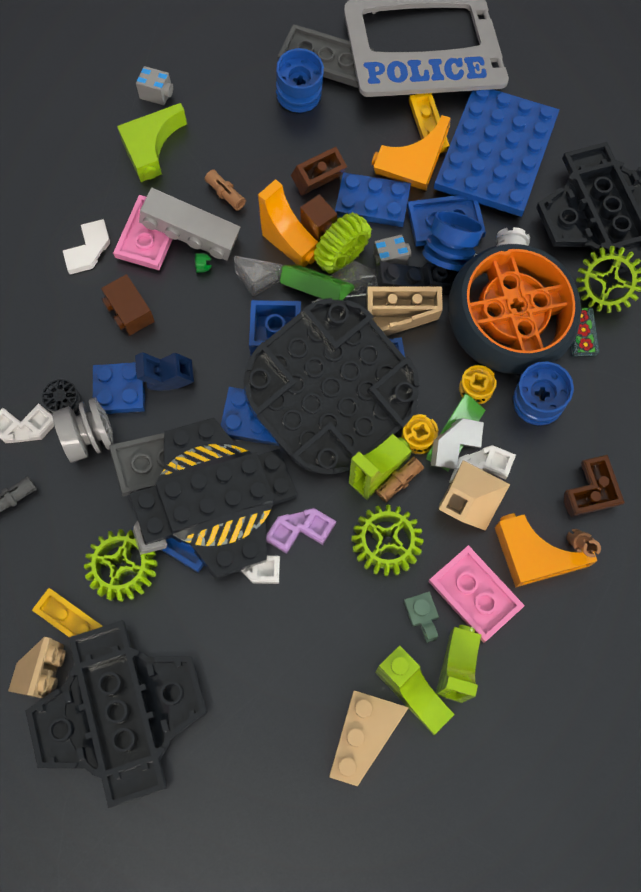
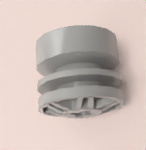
[52,397,114,463]

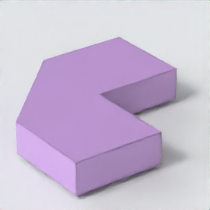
[266,508,336,554]

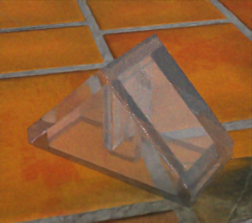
[234,256,282,297]
[330,261,378,297]

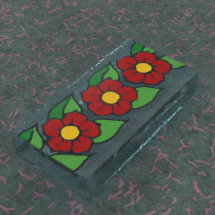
[571,308,599,356]

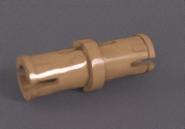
[205,170,246,211]
[375,457,424,503]
[567,529,601,557]

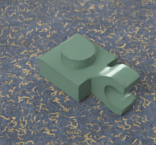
[404,591,439,643]

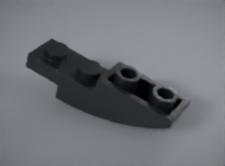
[375,261,471,296]

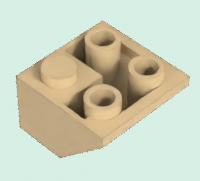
[439,460,510,531]
[8,637,66,699]

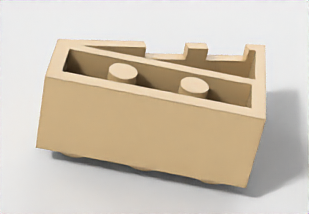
[366,287,443,336]
[329,691,409,786]

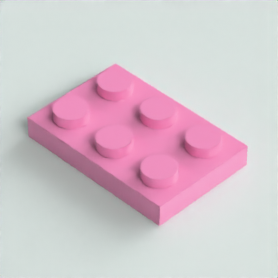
[113,195,173,270]
[428,545,525,643]

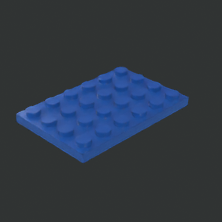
[433,89,560,217]

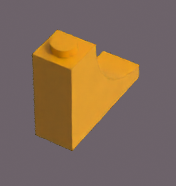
[372,115,451,191]
[258,179,319,267]
[495,513,597,588]

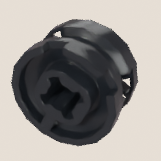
[42,379,82,414]

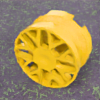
[459,365,497,405]
[401,414,439,454]

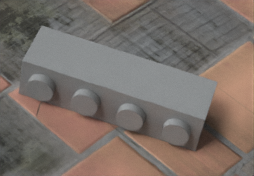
[139,187,241,261]

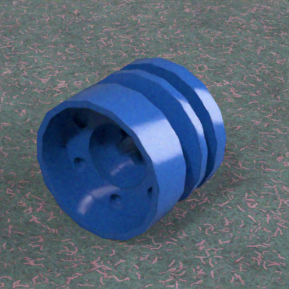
[276,48,324,113]
[422,210,484,271]
[512,361,574,426]

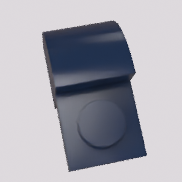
[135,352,194,391]

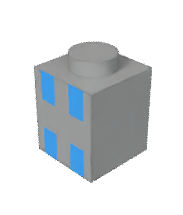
[136,66,173,105]
[373,235,411,265]

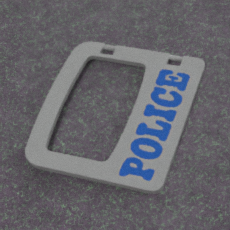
[344,0,509,97]

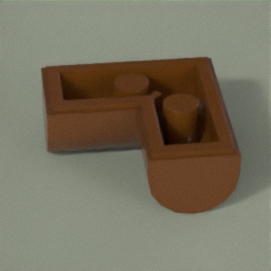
[564,455,625,517]

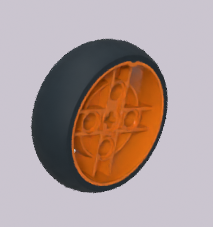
[448,244,581,374]

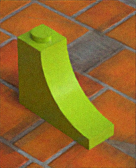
[117,103,187,182]
[349,434,411,500]
[436,625,481,703]
[375,645,455,735]

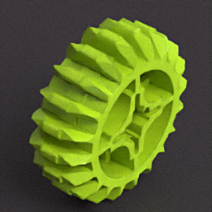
[314,212,372,274]
[576,246,641,313]
[351,504,424,576]
[84,529,158,602]

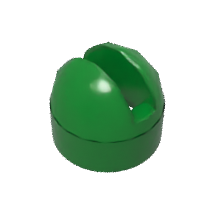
[195,253,212,273]

